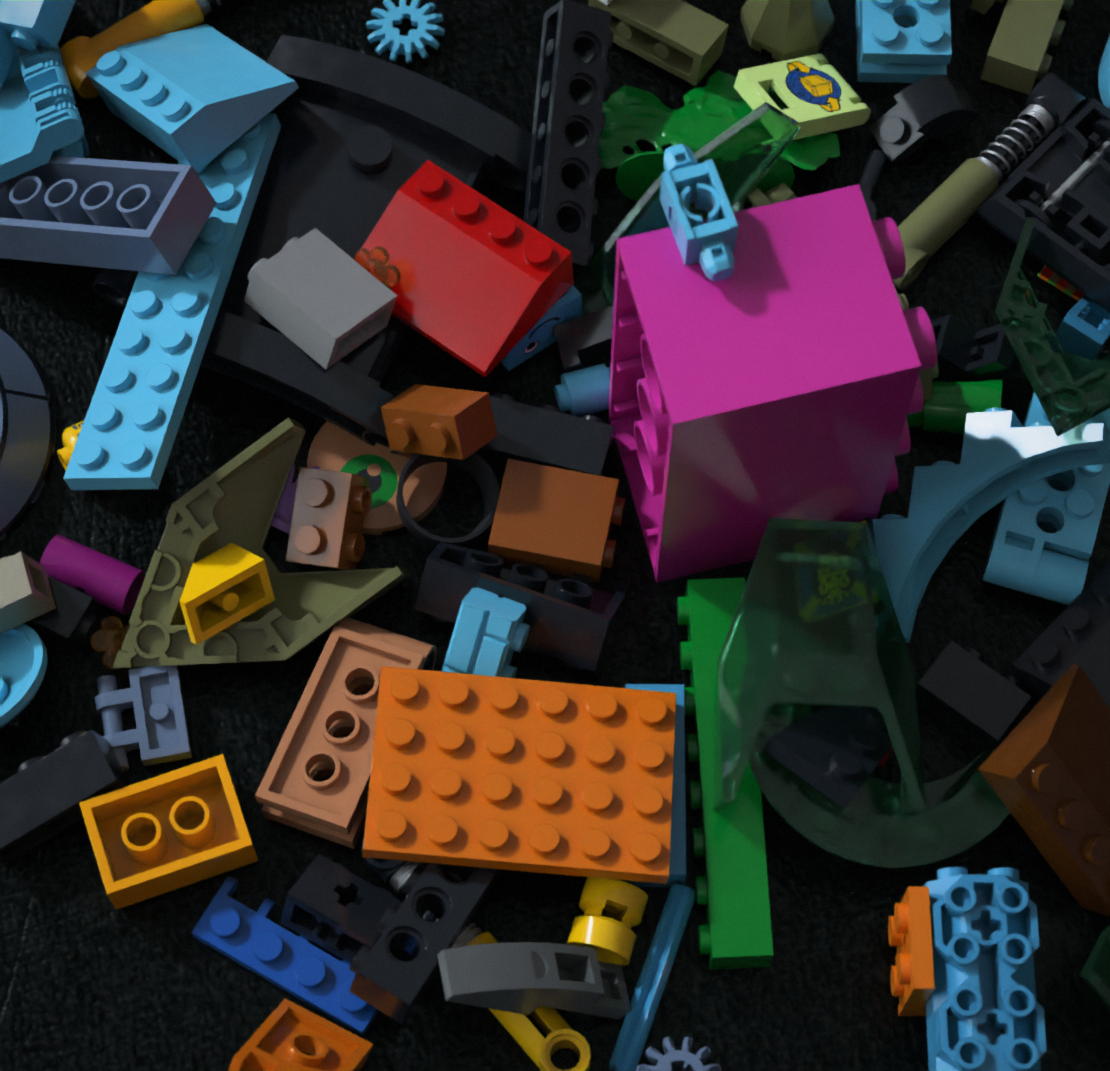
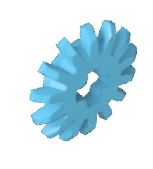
[366,0,445,63]

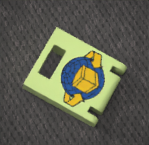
[734,54,871,143]

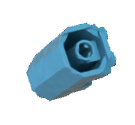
[924,867,1047,1071]

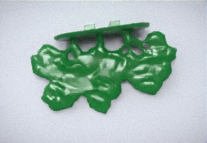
[598,70,840,210]

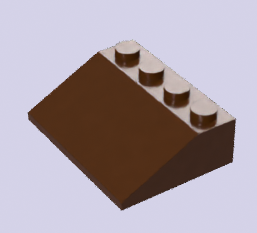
[978,664,1110,917]

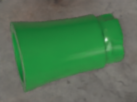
[907,379,1002,436]

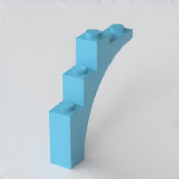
[847,407,1110,643]

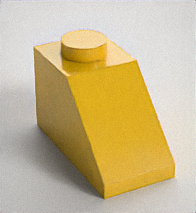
[179,542,275,645]

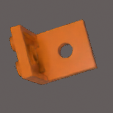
[888,886,935,1016]
[228,998,373,1071]

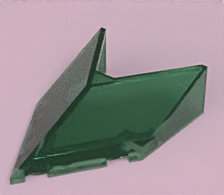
[995,217,1110,437]

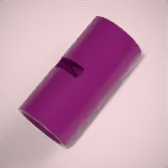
[40,535,146,615]

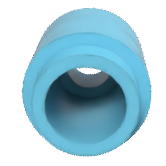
[554,363,610,417]

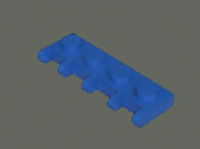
[191,876,379,1037]

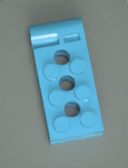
[855,0,952,83]
[982,384,1110,605]

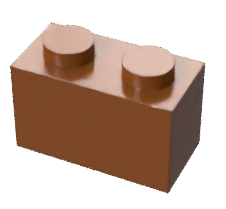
[381,384,498,460]

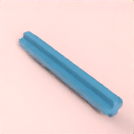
[609,884,696,1071]

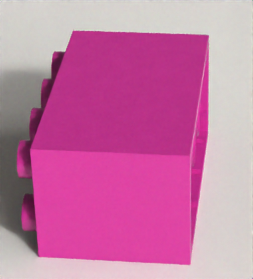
[608,184,937,583]

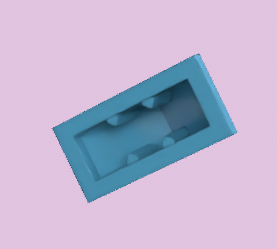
[1048,295,1110,373]

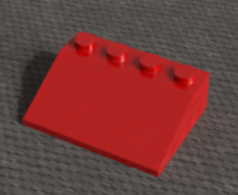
[354,160,574,377]

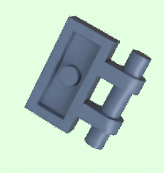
[94,665,192,772]

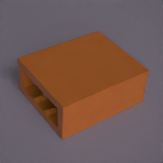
[488,459,626,583]

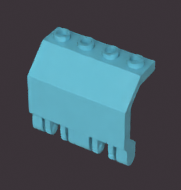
[0,45,84,183]

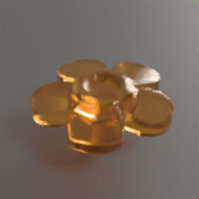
[355,246,401,291]
[90,616,130,670]

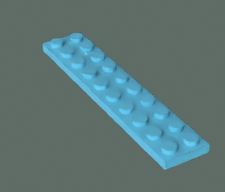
[63,113,281,490]

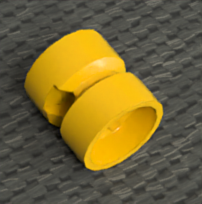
[567,877,648,966]

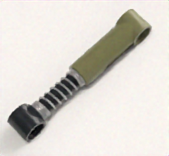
[892,72,1088,290]

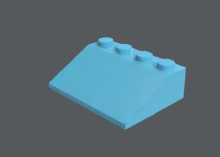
[85,24,299,173]

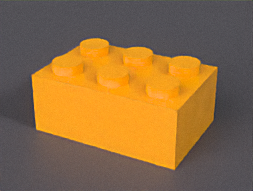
[79,754,258,910]

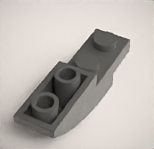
[437,942,632,1020]

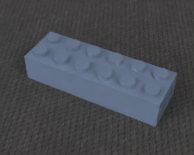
[0,156,217,275]

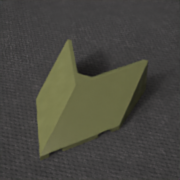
[112,417,411,668]

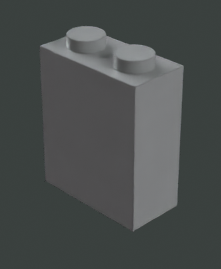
[244,228,398,370]

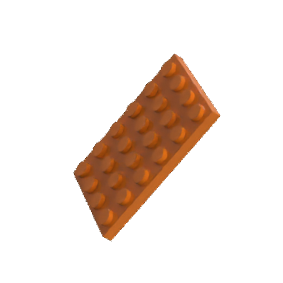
[362,666,676,884]

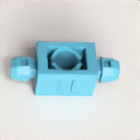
[660,144,738,282]

